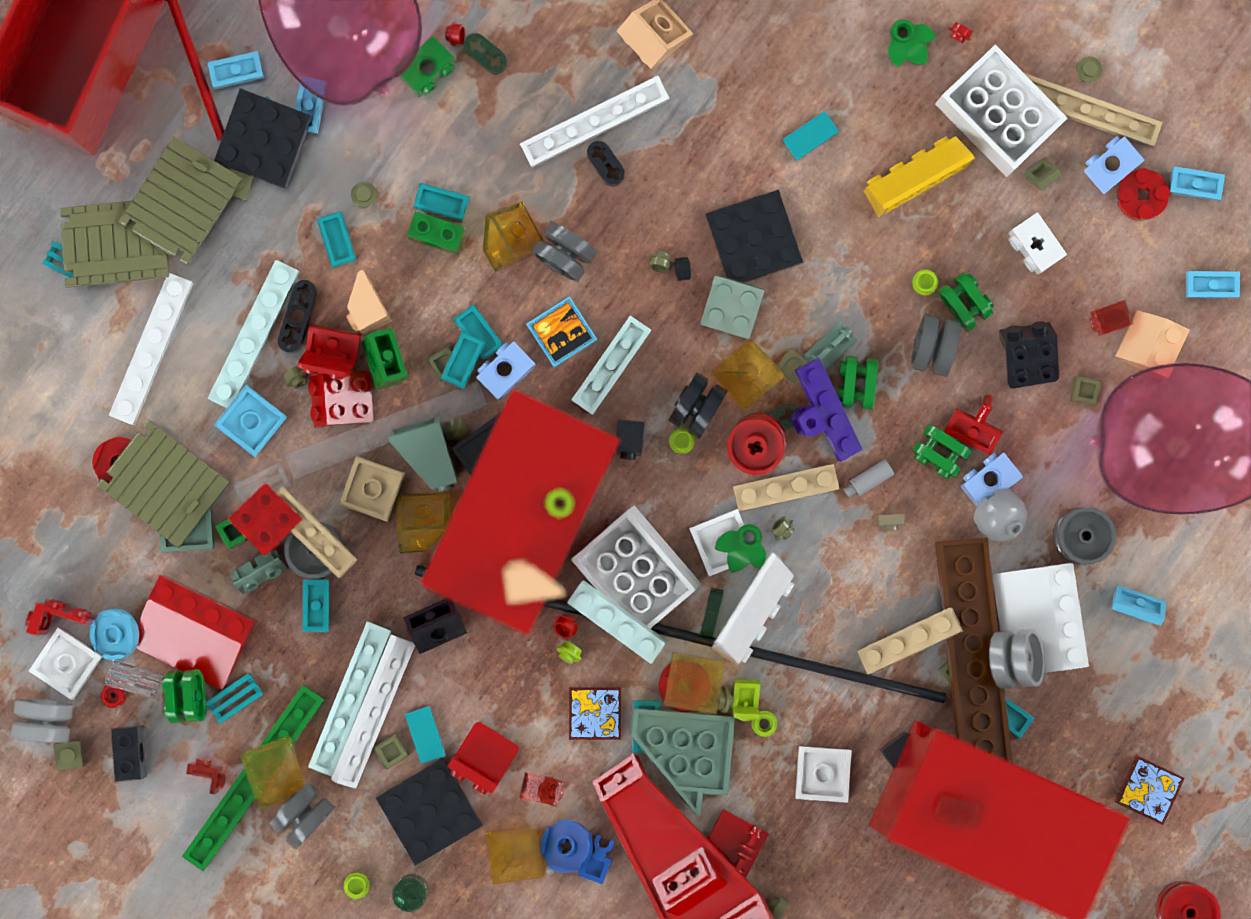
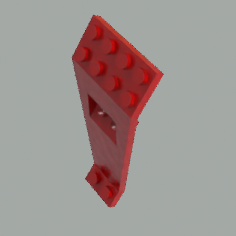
[592,754,774,919]

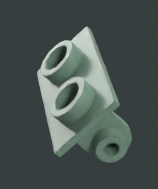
[802,322,857,370]
[231,549,287,594]

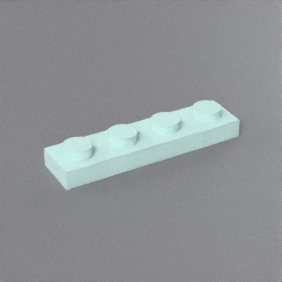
[571,316,651,415]
[567,580,668,664]

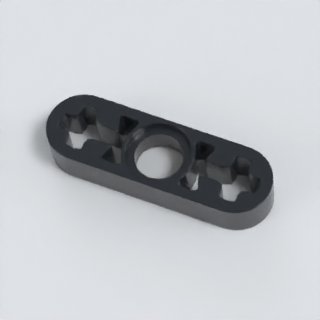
[278,280,317,354]

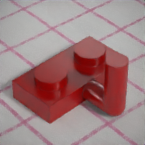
[944,394,1003,455]

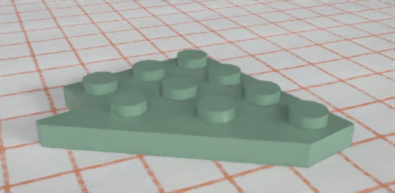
[629,708,735,816]

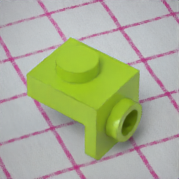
[731,679,761,721]

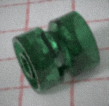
[392,874,429,912]

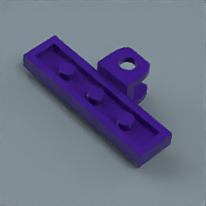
[790,358,863,462]

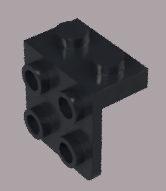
[999,321,1059,388]

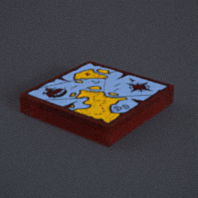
[569,687,621,740]
[1115,755,1185,825]

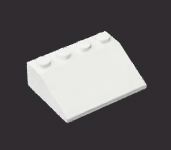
[935,45,1068,177]
[571,506,701,629]
[711,553,795,666]
[992,563,1089,673]

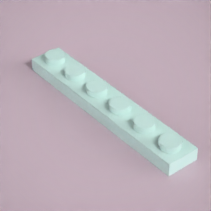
[207,260,300,408]
[308,621,392,777]

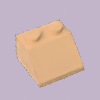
[617,0,693,69]
[346,270,392,336]
[1115,310,1190,379]
[504,561,564,603]

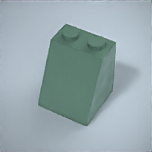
[388,416,457,492]

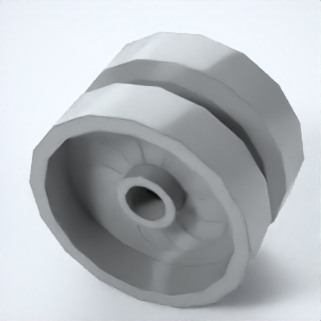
[990,629,1045,689]
[10,698,74,743]

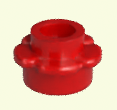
[445,21,466,47]
[948,21,973,43]
[553,615,578,639]
[100,682,126,708]

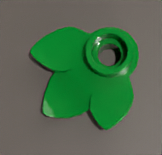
[888,20,936,67]
[715,524,766,573]

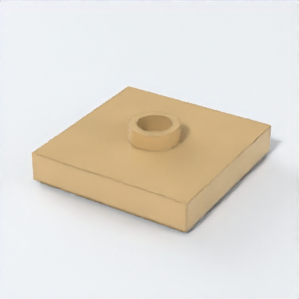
[339,456,406,522]

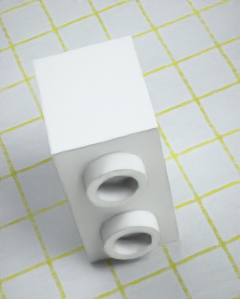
[1008,212,1067,275]

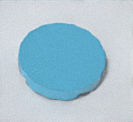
[89,608,139,661]

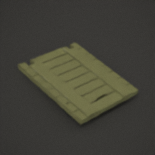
[118,136,243,265]
[60,201,169,288]
[97,419,230,548]

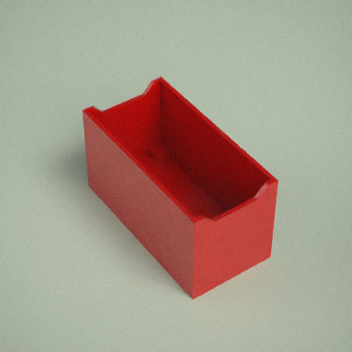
[0,0,166,156]
[420,389,620,635]
[868,720,1131,919]

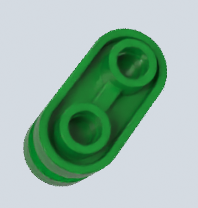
[937,272,994,332]
[837,356,878,410]
[912,424,972,480]
[162,670,207,724]

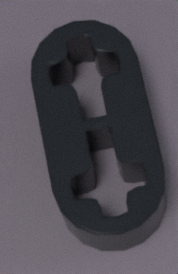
[587,141,625,187]

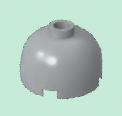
[974,488,1028,542]

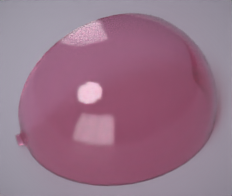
[258,0,422,106]
[1092,363,1251,515]

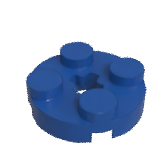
[540,820,593,873]

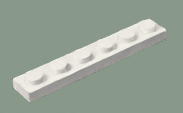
[520,76,670,168]
[109,273,194,426]
[331,634,415,788]

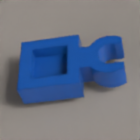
[578,835,614,885]

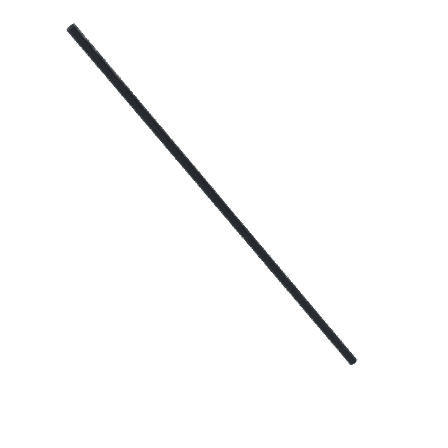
[415,565,946,703]

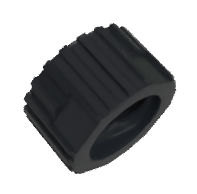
[674,257,691,281]

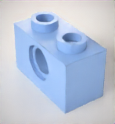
[1084,136,1145,194]
[476,341,536,401]
[960,452,1023,507]

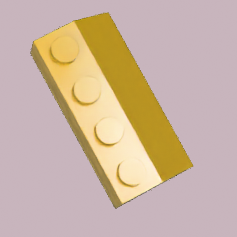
[864,136,975,217]

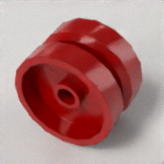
[727,412,787,475]
[1155,881,1221,919]

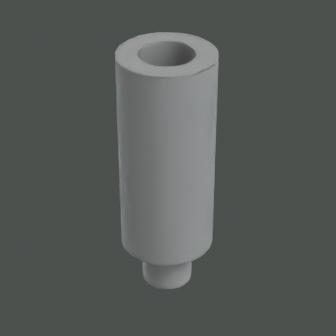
[843,459,894,498]

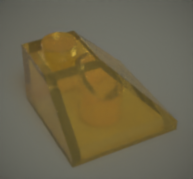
[483,202,544,272]
[711,339,785,411]
[396,493,450,554]
[240,736,305,810]
[486,825,545,885]

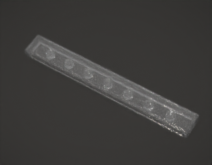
[285,381,488,480]

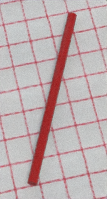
[167,0,225,141]

